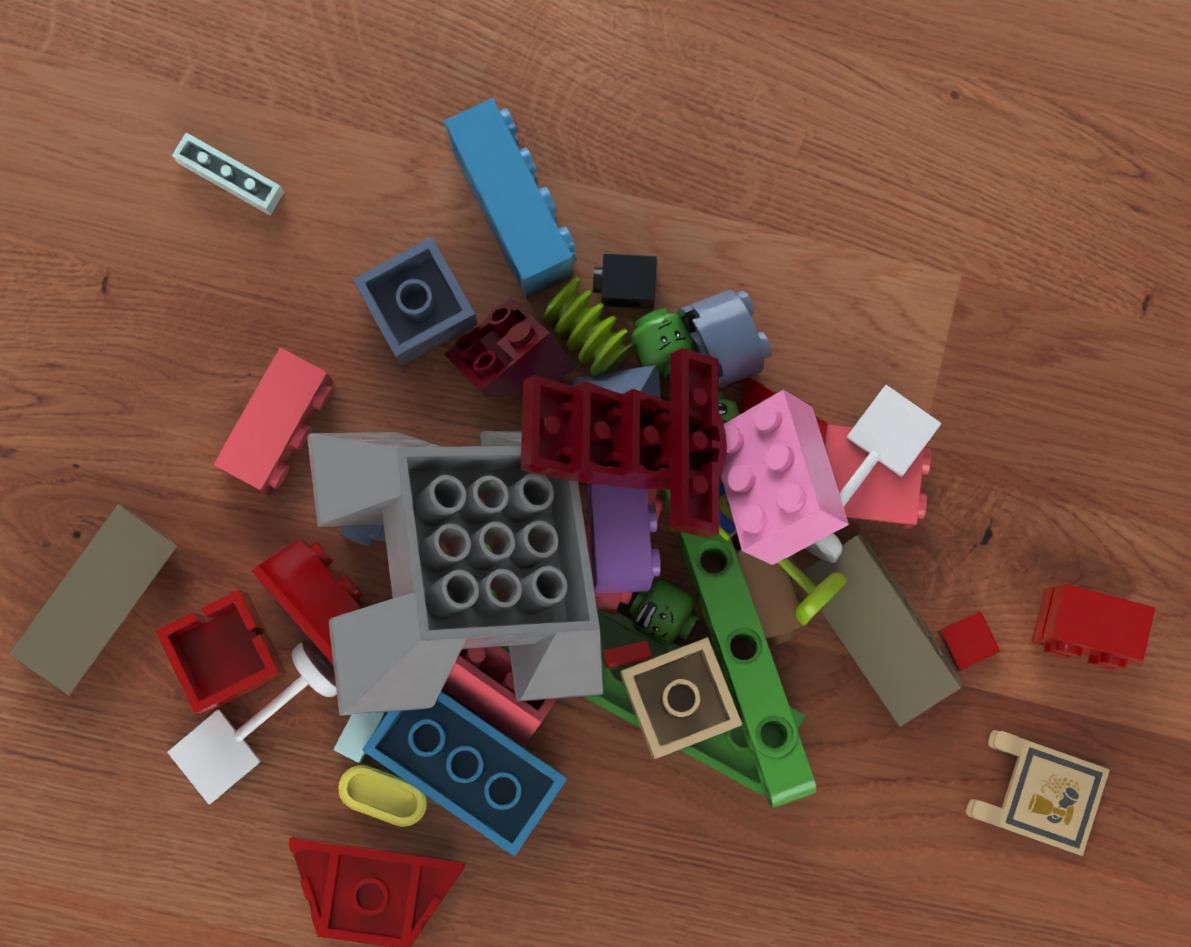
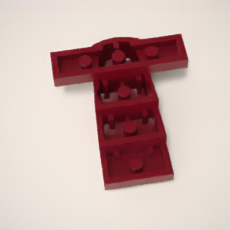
[521,348,727,539]

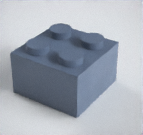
[353,237,478,366]

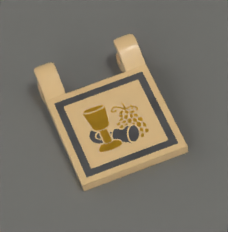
[966,730,1110,856]

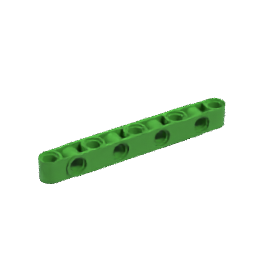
[661,490,817,808]

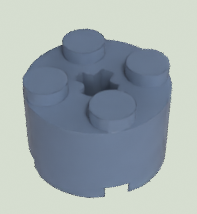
[677,289,772,389]

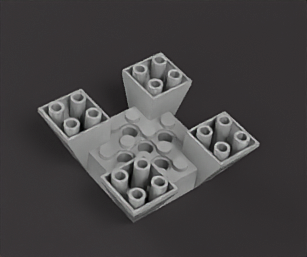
[307,431,603,716]

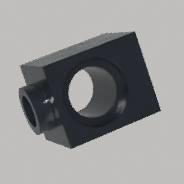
[593,254,657,309]

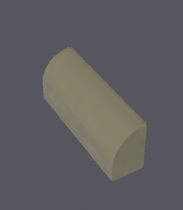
[9,504,178,696]
[803,532,964,727]

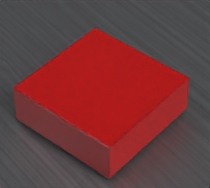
[938,611,1001,671]
[602,641,651,669]

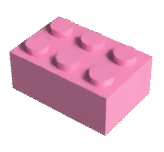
[721,390,849,565]

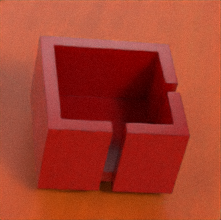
[1032,584,1156,670]
[155,590,287,714]

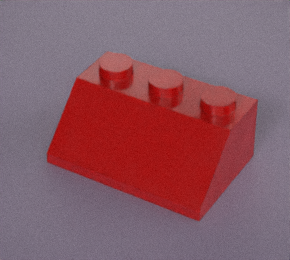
[251,539,364,664]

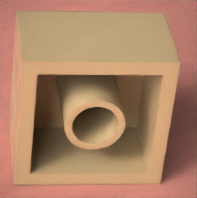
[620,637,742,759]

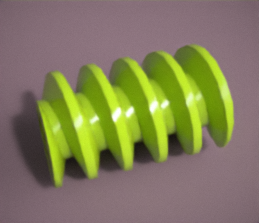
[542,277,636,376]

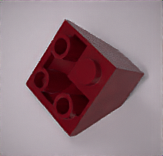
[444,298,575,397]

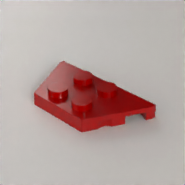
[289,837,465,947]

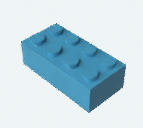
[444,98,577,299]
[362,690,568,857]

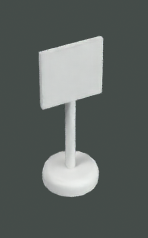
[805,385,942,563]
[167,640,337,805]

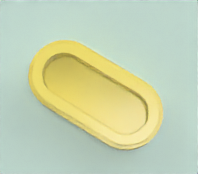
[338,765,428,827]

